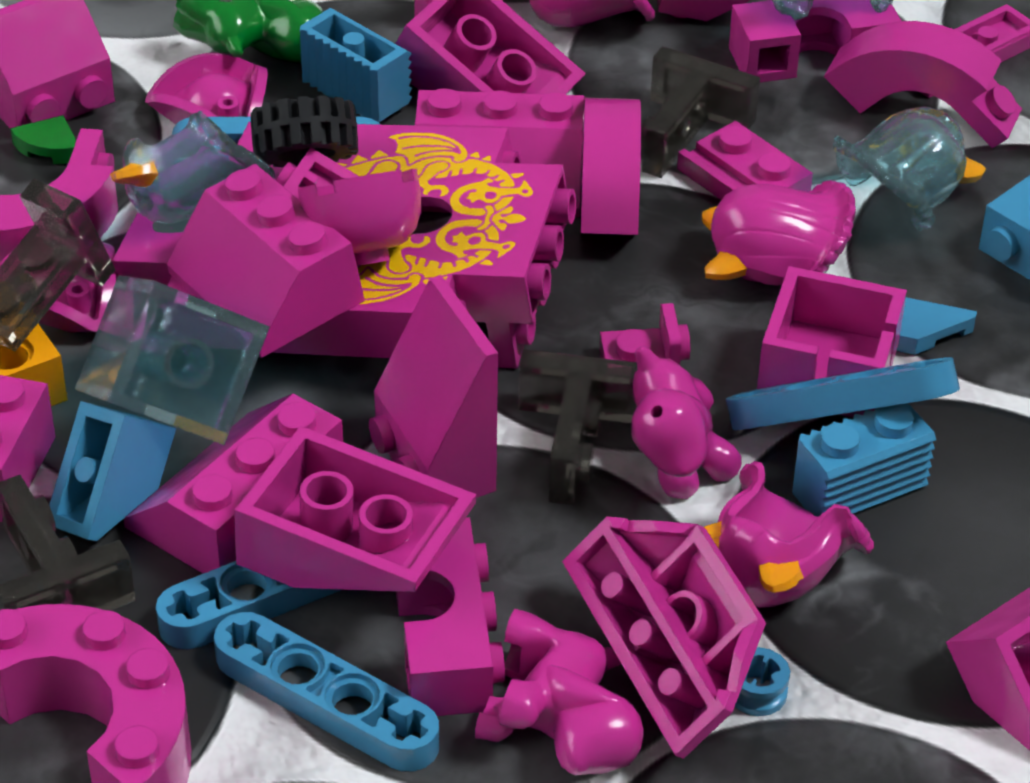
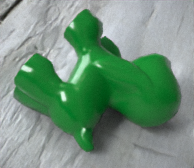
[173,0,324,64]

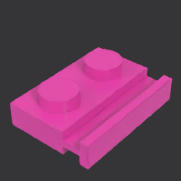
[677,121,813,200]

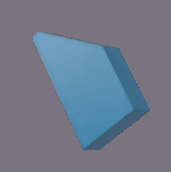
[897,297,977,355]

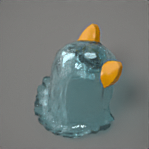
[833,106,986,232]
[110,111,275,224]

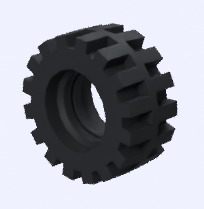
[250,96,359,167]

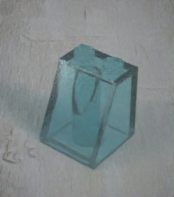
[74,275,270,445]

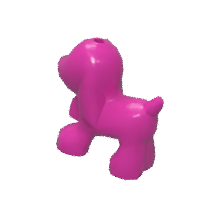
[631,346,742,499]
[475,609,644,776]

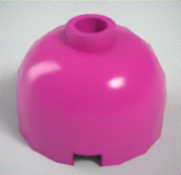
[298,168,421,266]

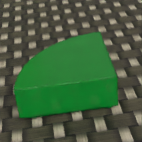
[10,115,76,165]

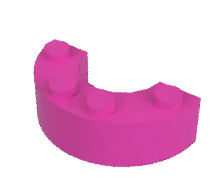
[0,604,192,783]

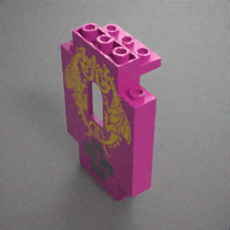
[112,121,576,369]

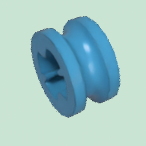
[735,647,791,716]

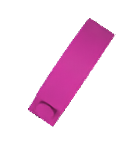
[824,21,1022,149]
[580,97,641,235]
[0,128,118,262]

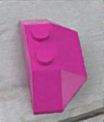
[562,516,766,759]

